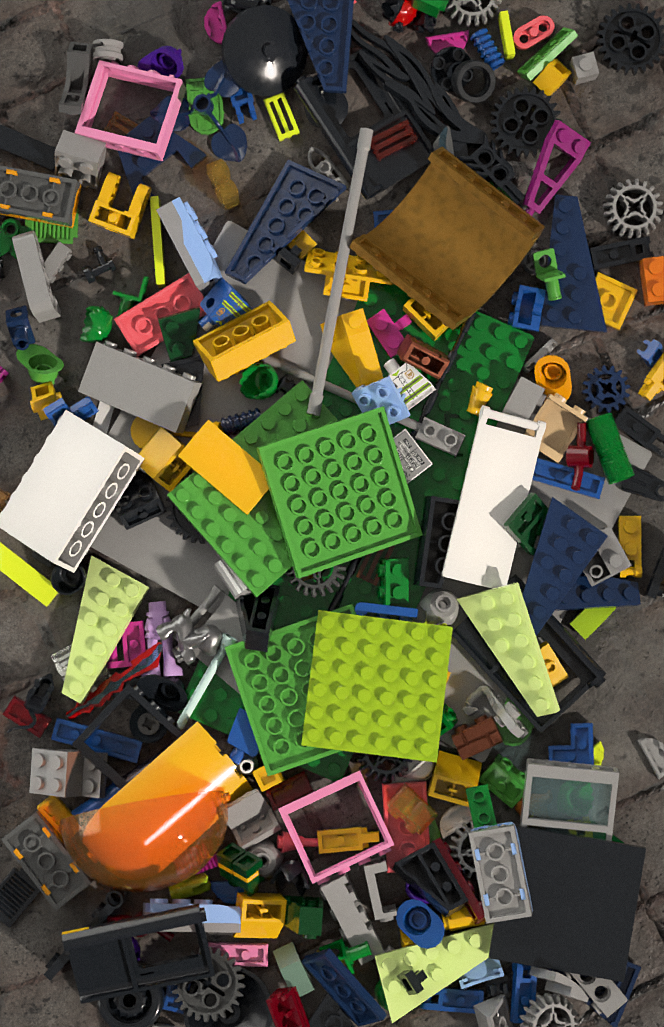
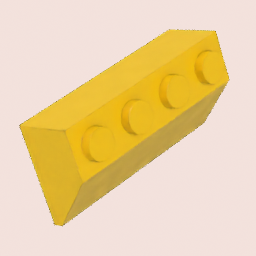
[193,301,296,382]

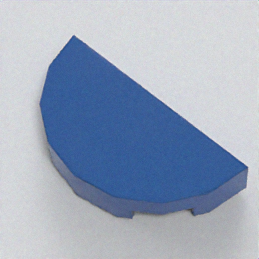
[210,880,244,904]

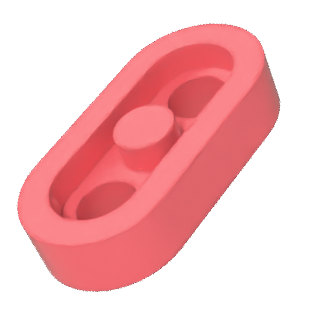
[513,15,554,51]

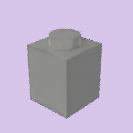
[569,52,599,85]

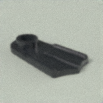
[621,465,664,502]

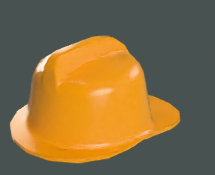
[534,355,572,402]

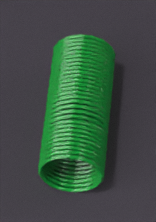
[586,413,635,485]

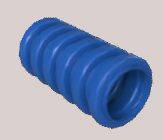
[470,28,505,70]

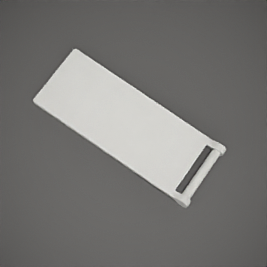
[442,405,546,589]

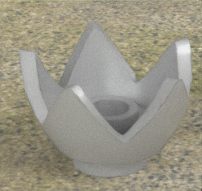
[419,588,459,625]
[246,838,284,879]

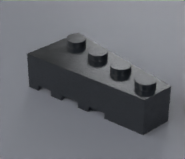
[413,496,459,589]

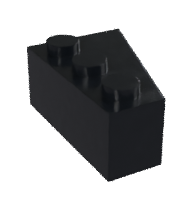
[235,584,280,652]
[392,842,468,917]

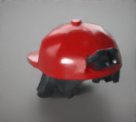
[381,0,417,33]

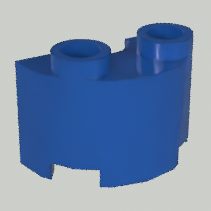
[507,285,546,332]

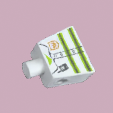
[383,358,436,410]

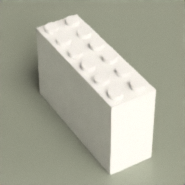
[0,410,145,573]

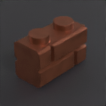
[397,334,450,380]
[451,714,503,760]

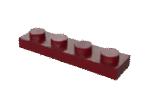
[432,837,485,925]

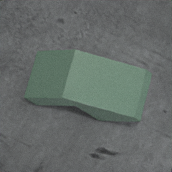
[273,942,314,997]

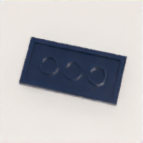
[301,948,388,1027]

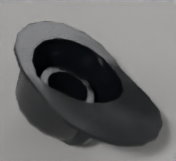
[137,674,188,712]

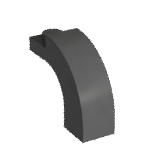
[59,42,93,115]

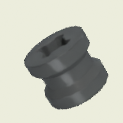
[522,250,546,274]

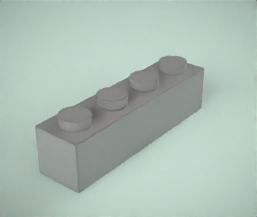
[44,242,72,283]

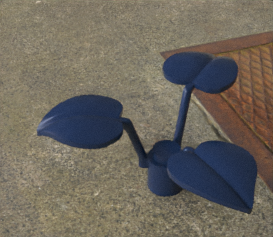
[150,60,247,162]

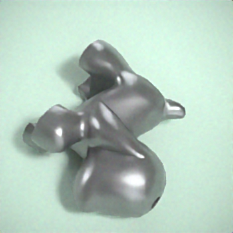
[156,608,222,665]

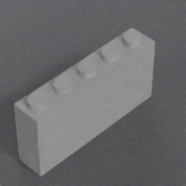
[78,340,202,433]

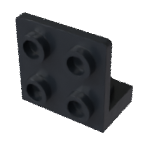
[115,467,167,530]

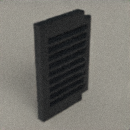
[0,867,40,928]

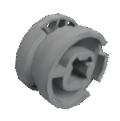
[92,39,124,64]

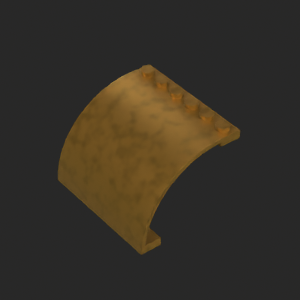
[349,146,545,330]

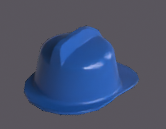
[396,899,445,949]

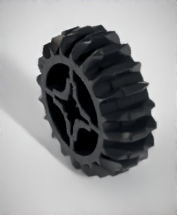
[354,752,413,783]

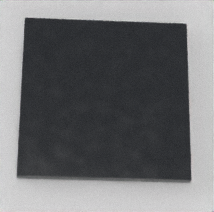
[488,825,646,982]

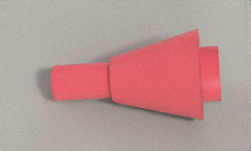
[277,831,318,853]

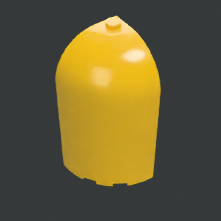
[83,722,252,881]

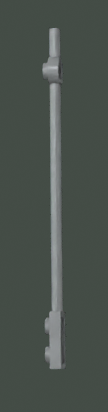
[260,355,465,457]

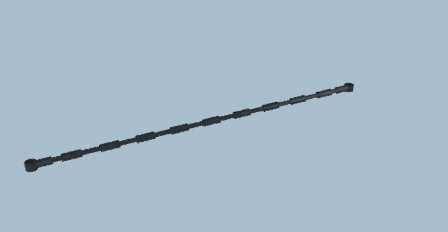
[327,313,477,612]

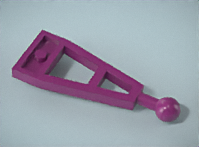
[523,120,591,216]

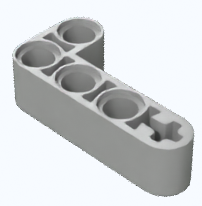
[12,230,61,323]

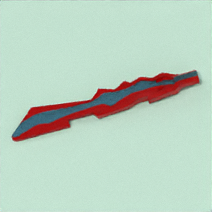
[66,642,163,720]

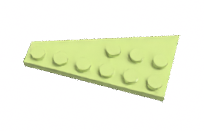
[62,555,149,705]
[457,582,560,717]
[374,922,494,1023]

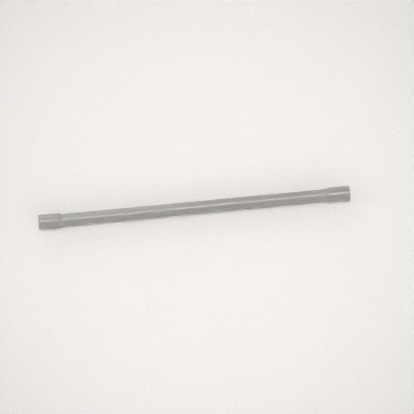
[307,128,373,416]

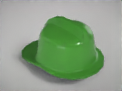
[16,344,64,385]

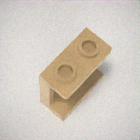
[524,393,588,463]

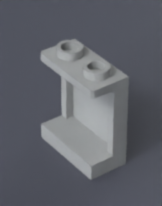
[363,856,397,922]

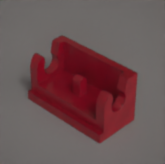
[266,986,310,1027]

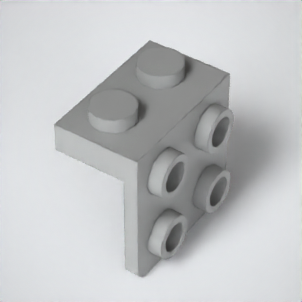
[219,789,282,850]

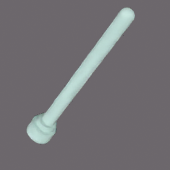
[176,632,238,730]

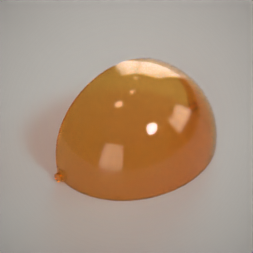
[58,791,230,893]

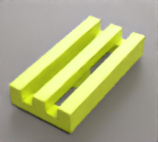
[498,10,516,61]
[263,92,300,142]

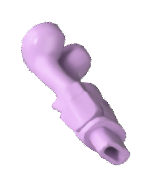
[141,601,184,677]

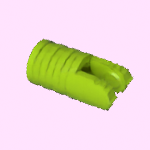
[168,873,211,899]

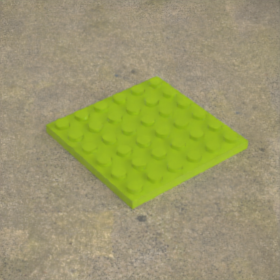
[301,610,453,763]

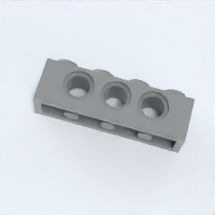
[564,972,628,1018]

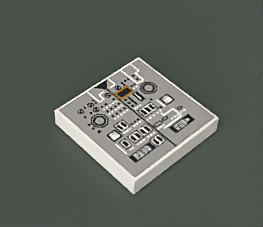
[394,429,432,484]

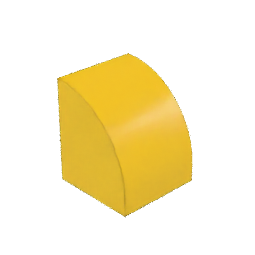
[533,58,572,96]

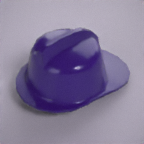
[137,45,184,78]

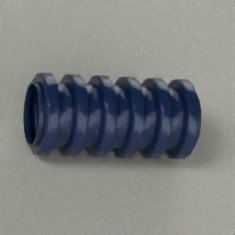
[221,408,261,436]

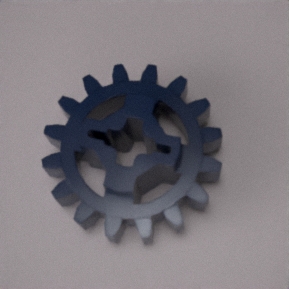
[581,365,630,413]

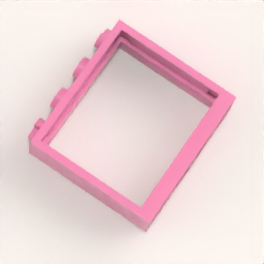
[75,60,186,161]
[278,770,394,885]

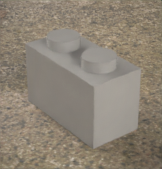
[502,376,547,429]

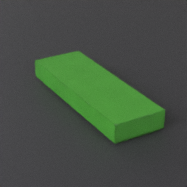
[517,27,578,81]

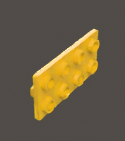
[304,248,392,302]

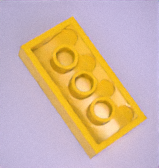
[178,420,269,515]

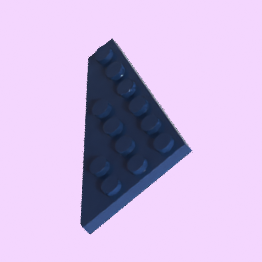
[287,0,354,94]

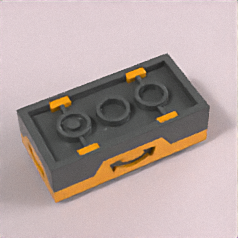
[0,165,82,228]
[1,810,94,911]

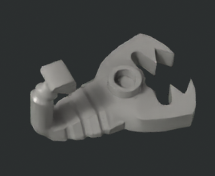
[462,685,529,739]

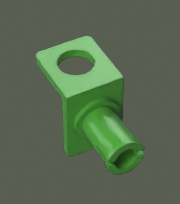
[532,248,566,301]

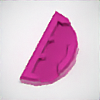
[204,1,227,45]
[425,30,469,54]

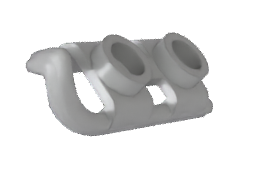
[308,147,350,202]

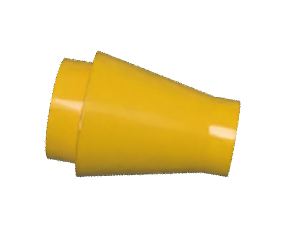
[466,381,493,416]

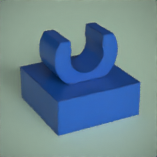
[637,339,664,368]

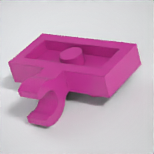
[367,309,412,358]

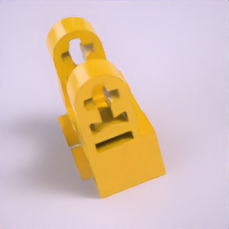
[88,172,152,239]

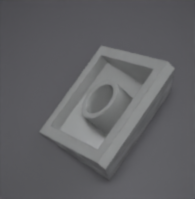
[473,994,514,1027]

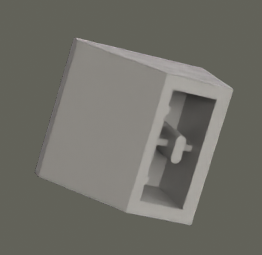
[55,130,106,189]
[583,526,632,586]

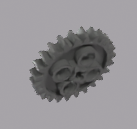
[172,947,245,1022]

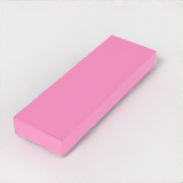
[208,942,268,967]

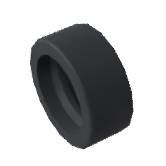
[451,60,496,103]

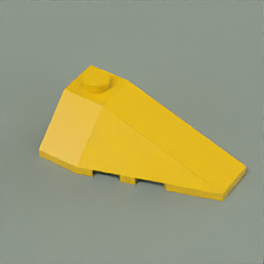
[320,308,383,388]

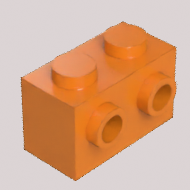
[639,256,664,306]

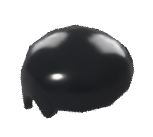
[50,564,87,596]

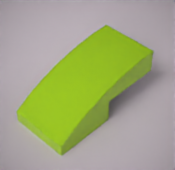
[569,607,616,640]

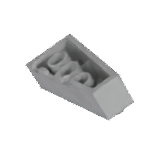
[319,873,385,965]

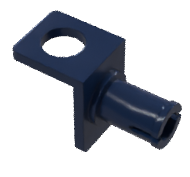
[5,305,35,350]

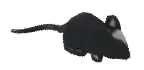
[7,673,55,733]

